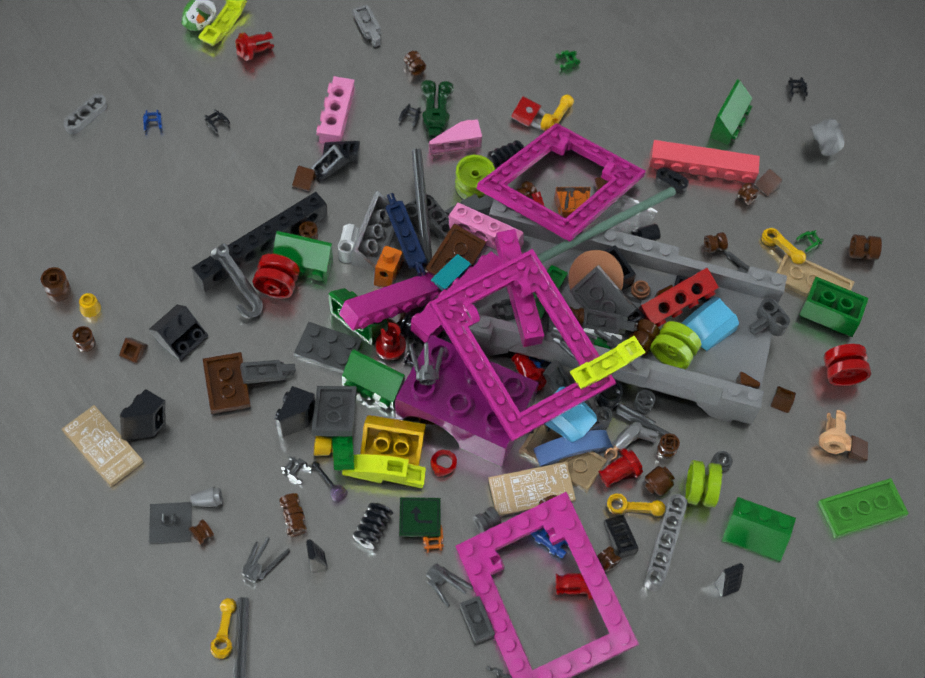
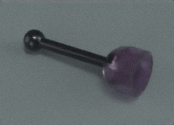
[312,461,348,502]

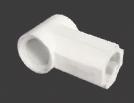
[338,224,359,263]

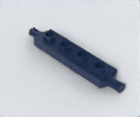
[385,193,427,277]

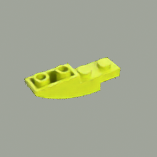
[342,454,426,489]

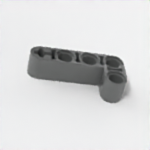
[405,194,450,243]

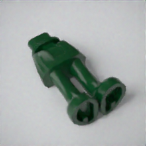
[421,80,454,139]

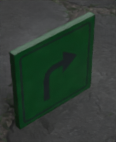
[399,497,441,537]

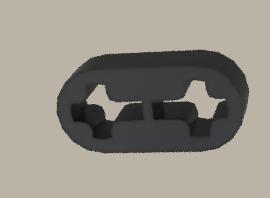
[655,168,689,194]

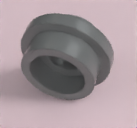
[712,451,733,471]

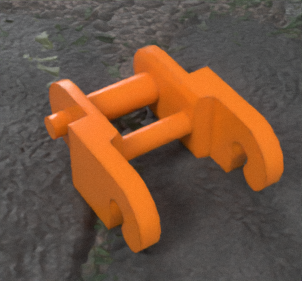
[423,525,444,553]

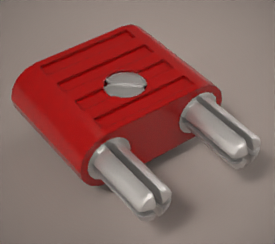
[511,96,551,131]

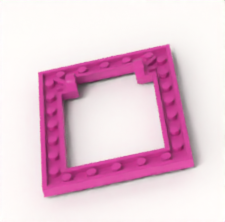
[477,123,646,242]
[429,249,616,442]
[455,492,639,678]

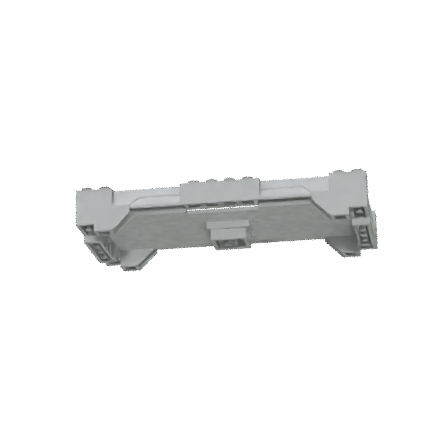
[467,199,787,425]

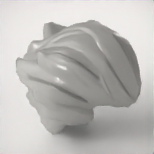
[810,118,845,156]

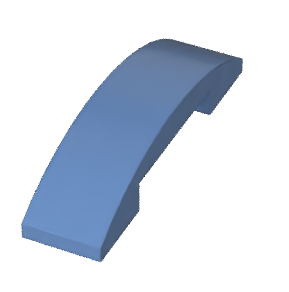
[533,430,613,467]

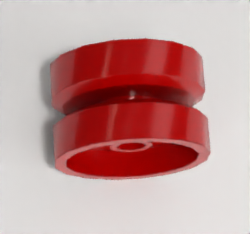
[252,254,300,299]
[823,343,872,386]

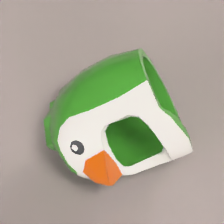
[181,0,216,31]

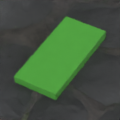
[818,478,909,538]

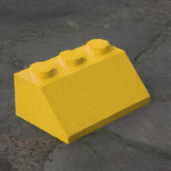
[360,415,426,466]

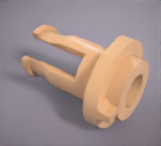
[819,410,852,454]

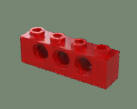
[638,268,719,327]

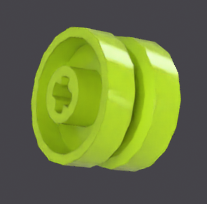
[455,155,495,199]
[650,321,702,369]
[685,460,722,508]

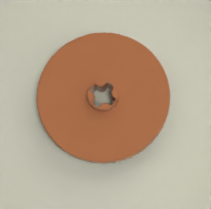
[568,250,624,290]

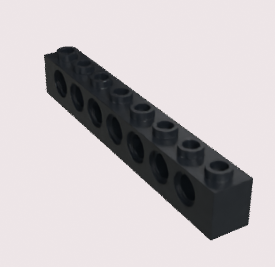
[191,192,328,292]

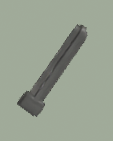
[211,243,263,318]

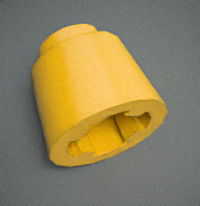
[79,293,101,317]
[313,436,333,456]

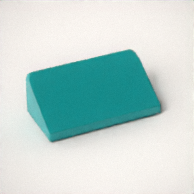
[431,254,471,291]

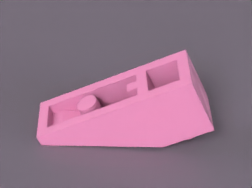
[429,119,482,155]

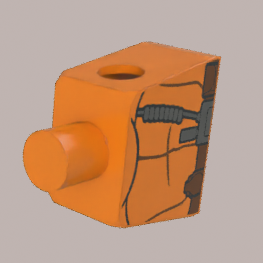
[554,187,591,218]
[374,246,404,288]

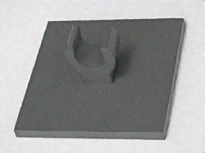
[149,502,192,544]

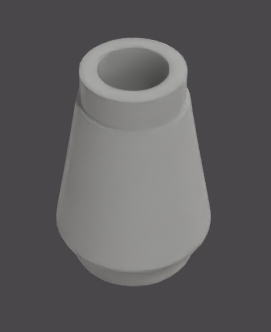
[191,487,223,507]

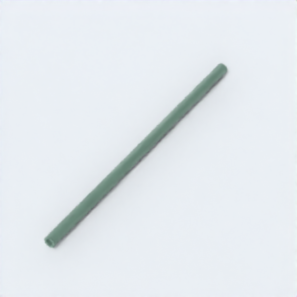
[537,187,676,263]

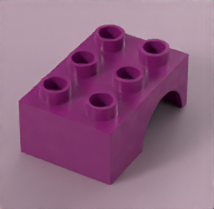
[395,335,539,467]

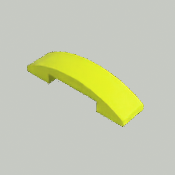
[198,0,247,46]
[570,336,645,389]

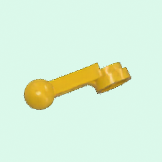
[541,94,574,131]
[761,228,806,265]
[607,493,666,516]
[210,598,237,659]

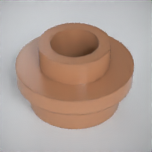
[631,280,650,299]

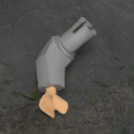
[604,422,659,462]

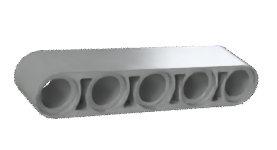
[644,494,687,591]

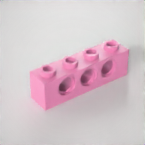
[316,76,355,144]
[449,203,524,250]

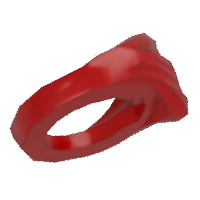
[430,449,457,477]

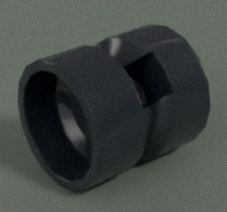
[594,379,623,412]

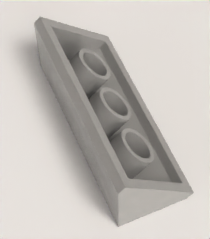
[351,191,395,272]

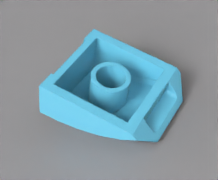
[682,296,739,351]
[545,386,597,442]

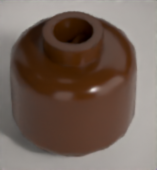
[644,466,675,496]

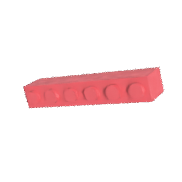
[649,140,760,183]

